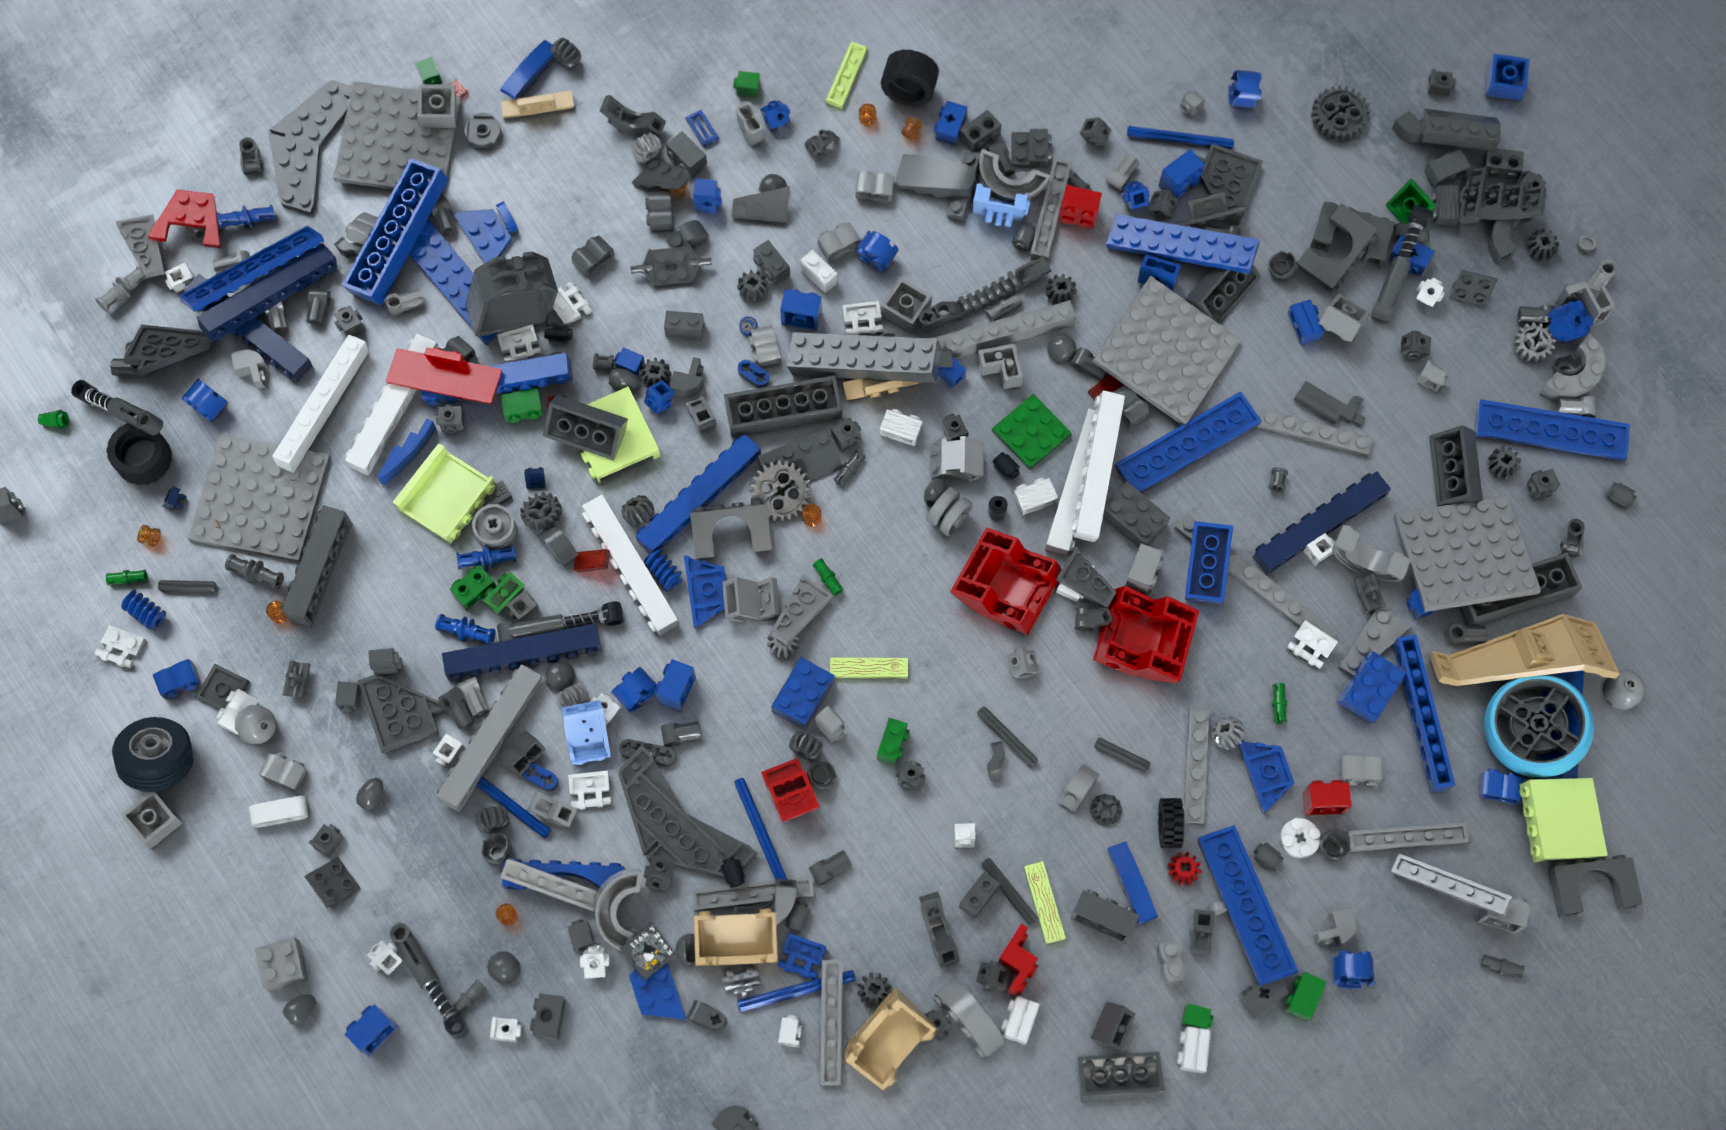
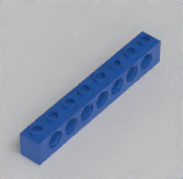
[1392,635,1456,793]

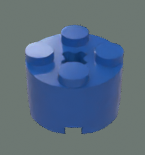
[1228,70,1262,108]
[856,230,899,272]
[1548,300,1593,343]
[182,378,228,422]
[611,667,657,713]
[1332,950,1375,989]

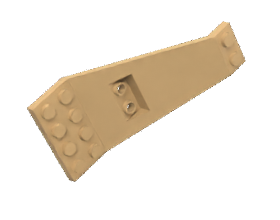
[1429,614,1620,686]

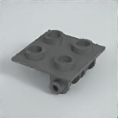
[1450,269,1498,307]
[304,857,360,909]

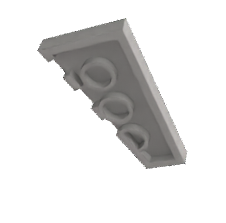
[116,214,165,278]
[771,574,833,645]
[1338,608,1412,677]

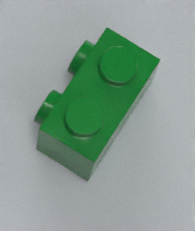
[500,388,543,423]
[450,565,496,611]
[483,572,525,614]
[877,718,910,765]
[1285,971,1327,1021]

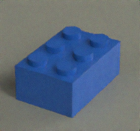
[1336,651,1406,724]
[771,657,835,731]

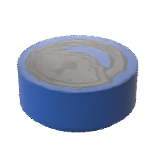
[739,316,758,336]

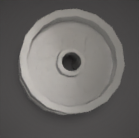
[926,487,973,536]
[472,504,518,550]

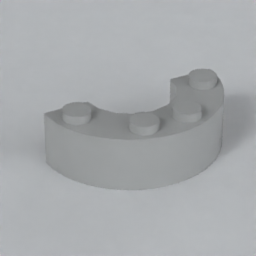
[979,149,1050,202]
[1540,333,1606,401]
[1332,525,1411,582]
[593,868,642,951]
[934,979,1004,1059]

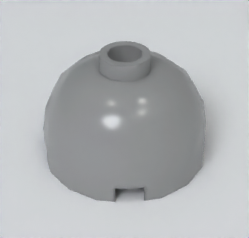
[1603,670,1645,710]
[235,705,276,744]

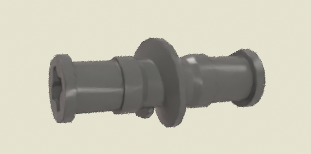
[225,554,284,589]

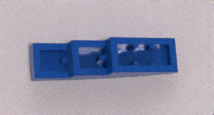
[500,40,555,100]
[378,418,436,485]
[1108,841,1158,924]

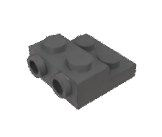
[1011,129,1052,168]

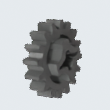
[520,492,562,531]

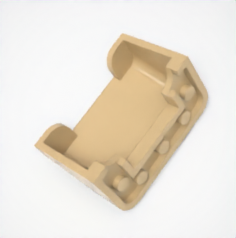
[694,909,778,966]
[845,988,936,1090]

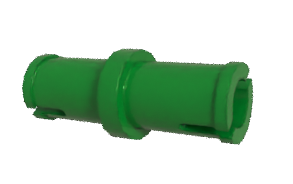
[813,559,844,596]
[106,570,148,585]
[1272,683,1288,724]

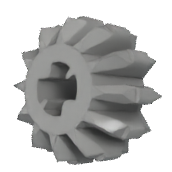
[631,133,663,163]
[767,635,800,659]
[555,684,590,709]
[1211,715,1246,750]

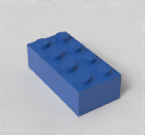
[1185,521,1233,605]

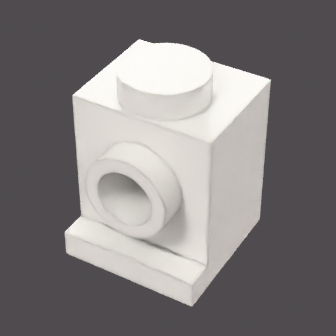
[165,263,194,293]
[1304,533,1335,566]
[433,734,465,767]
[954,823,975,848]
[778,1015,802,1047]
[490,1017,522,1042]

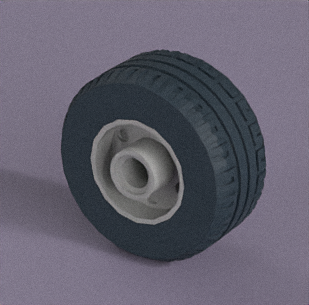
[112,717,193,792]

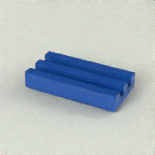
[685,110,719,148]

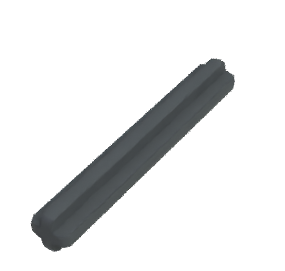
[977,706,1038,767]
[982,858,1038,925]

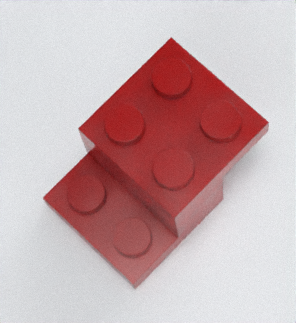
[761,758,820,823]
[998,923,1039,998]

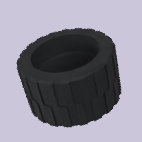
[880,49,939,106]
[106,423,172,485]

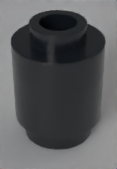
[544,323,573,343]
[993,452,1020,480]
[988,496,1008,520]
[720,857,746,888]

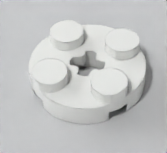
[1279,818,1320,859]

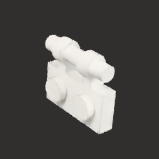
[552,282,592,325]
[842,301,883,335]
[497,324,542,363]
[1287,620,1338,669]
[95,625,146,668]
[568,771,611,810]

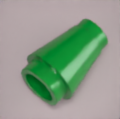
[38,410,69,429]

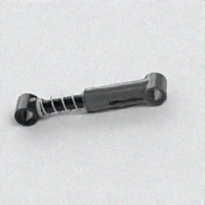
[1371,204,1432,322]
[71,380,163,436]
[497,601,624,642]
[389,923,468,1039]

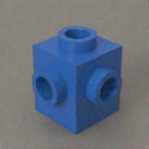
[760,100,790,129]
[1122,181,1150,209]
[644,380,675,414]

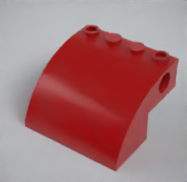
[950,527,1062,635]
[1092,586,1199,683]

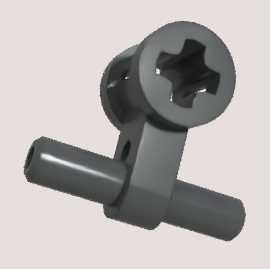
[804,129,840,160]

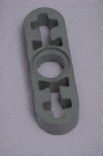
[619,739,676,767]

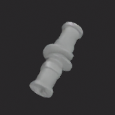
[96,265,150,312]

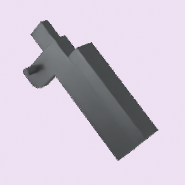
[1294,381,1366,427]

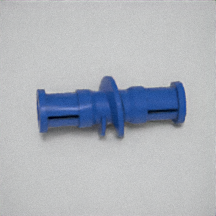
[217,205,276,229]
[456,545,516,570]
[435,614,496,644]

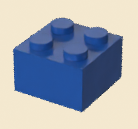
[1485,53,1530,101]
[1158,149,1205,199]
[780,289,822,331]
[655,659,696,713]
[344,1004,399,1056]

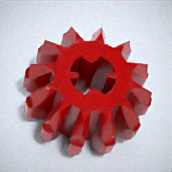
[1167,852,1202,886]

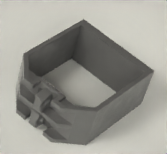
[466,251,558,337]

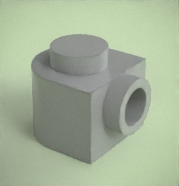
[1180,91,1206,117]

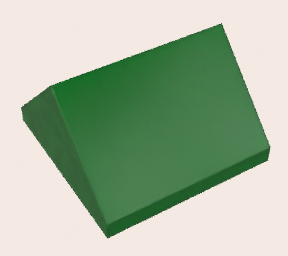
[1386,178,1436,223]

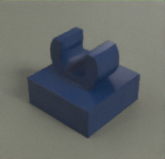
[524,467,546,489]
[162,486,187,509]

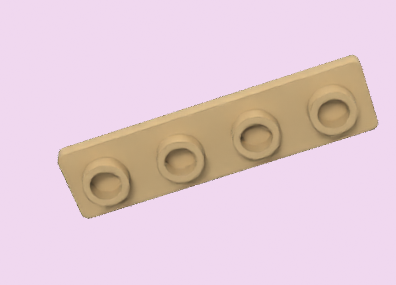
[501,91,574,119]
[843,379,919,401]

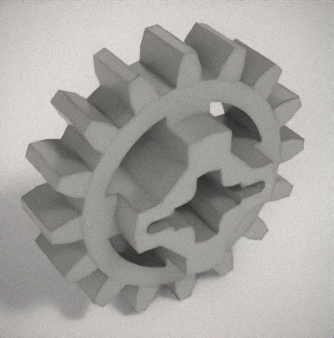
[1513,322,1556,363]

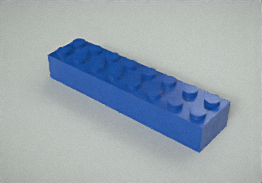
[342,158,449,306]

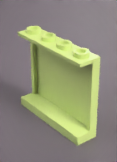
[580,387,661,484]
[393,443,496,544]
[1520,778,1608,863]

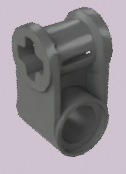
[239,137,263,174]
[1559,519,1585,557]
[686,999,727,1031]

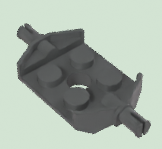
[630,244,712,287]

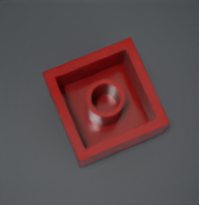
[1058,185,1102,229]
[1302,780,1352,816]

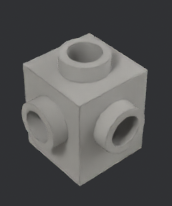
[1008,647,1039,678]

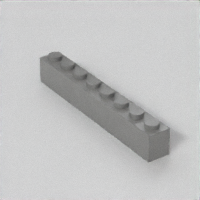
[932,300,1076,358]
[436,664,543,812]

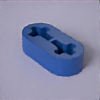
[495,201,518,234]
[738,360,770,388]
[523,763,558,791]

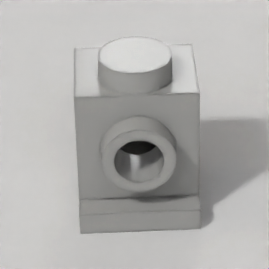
[1417,360,1449,392]

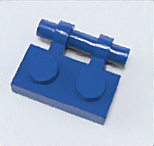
[778,933,827,980]

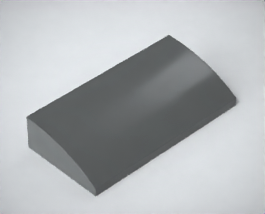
[1078,1052,1165,1102]

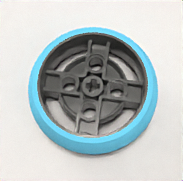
[1484,675,1594,778]

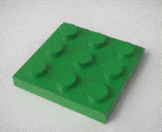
[992,393,1072,470]

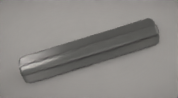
[158,580,216,593]
[1094,738,1150,772]

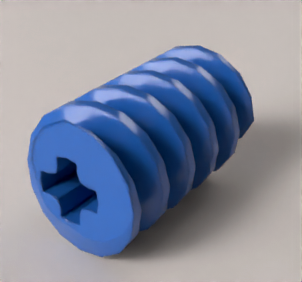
[643,548,682,592]
[121,590,167,629]

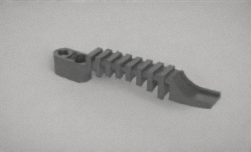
[919,257,1052,332]

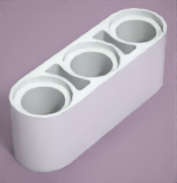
[249,796,309,828]

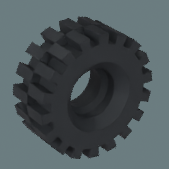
[1158,798,1184,848]

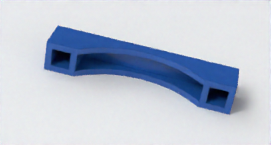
[502,859,626,890]

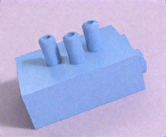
[973,183,1030,227]
[561,700,611,765]

